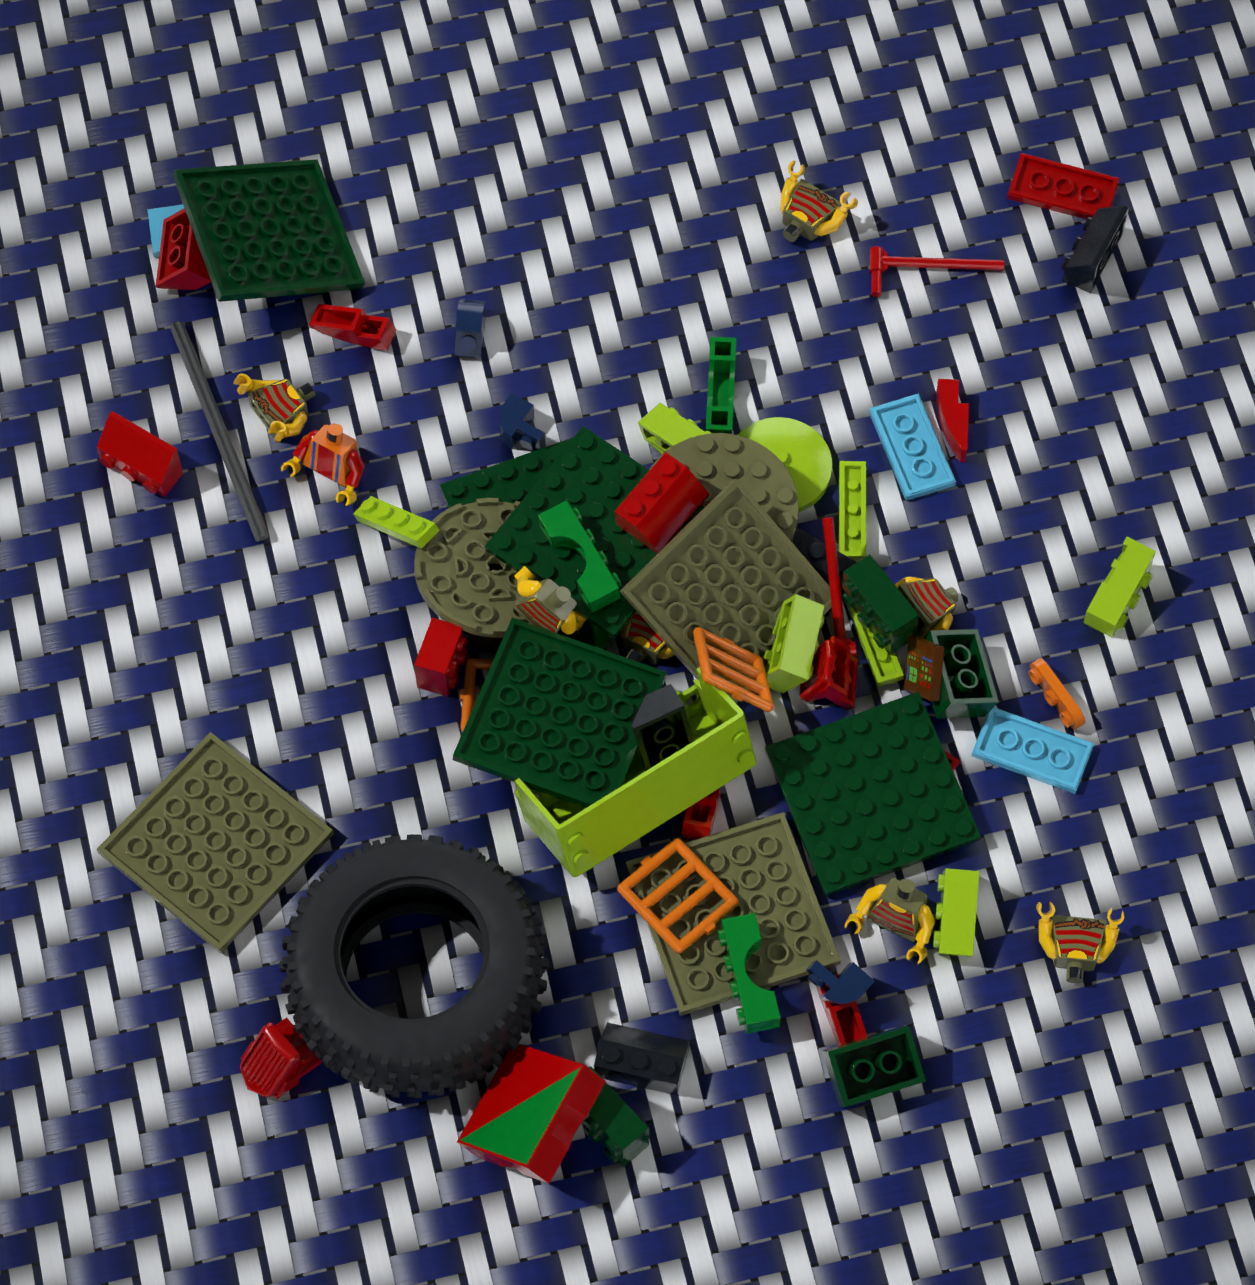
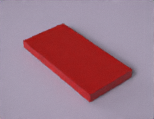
[1007,153,1120,220]

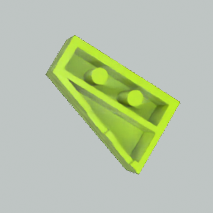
[638,403,711,455]
[1083,537,1156,637]
[755,594,824,693]
[933,868,980,957]

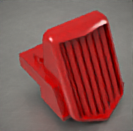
[800,636,858,710]
[240,1017,323,1100]

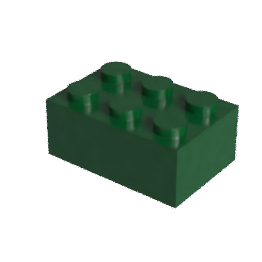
[842,554,919,655]
[924,629,999,719]
[822,1025,926,1107]
[582,1066,649,1168]

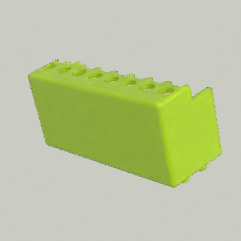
[515,667,757,877]

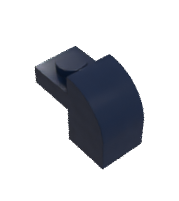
[455,299,487,357]
[499,393,546,451]
[806,960,874,1005]

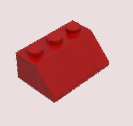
[155,208,211,290]
[97,411,183,497]
[614,452,709,554]

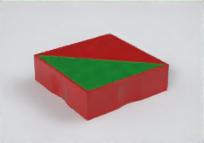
[457,1044,606,1184]

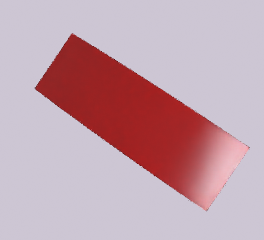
[309,304,397,351]
[936,379,969,463]
[682,787,722,840]
[816,974,867,1046]

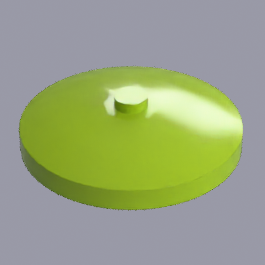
[738,417,832,512]

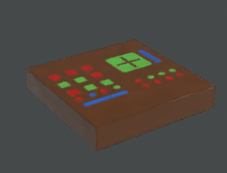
[904,636,944,701]

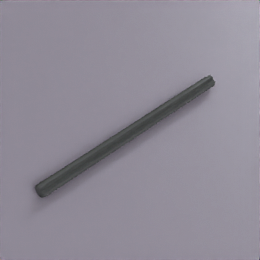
[170,321,269,542]

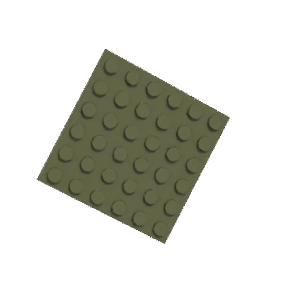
[620,479,832,703]
[97,732,334,954]
[626,812,841,1016]

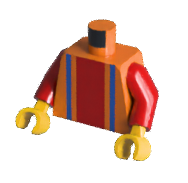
[281,423,364,506]

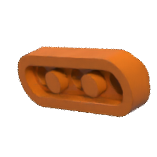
[1028,658,1085,730]

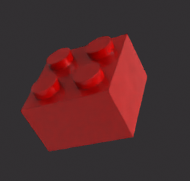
[414,618,468,697]

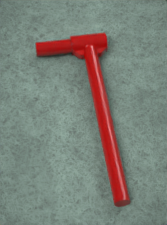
[869,246,1004,297]
[822,517,856,657]

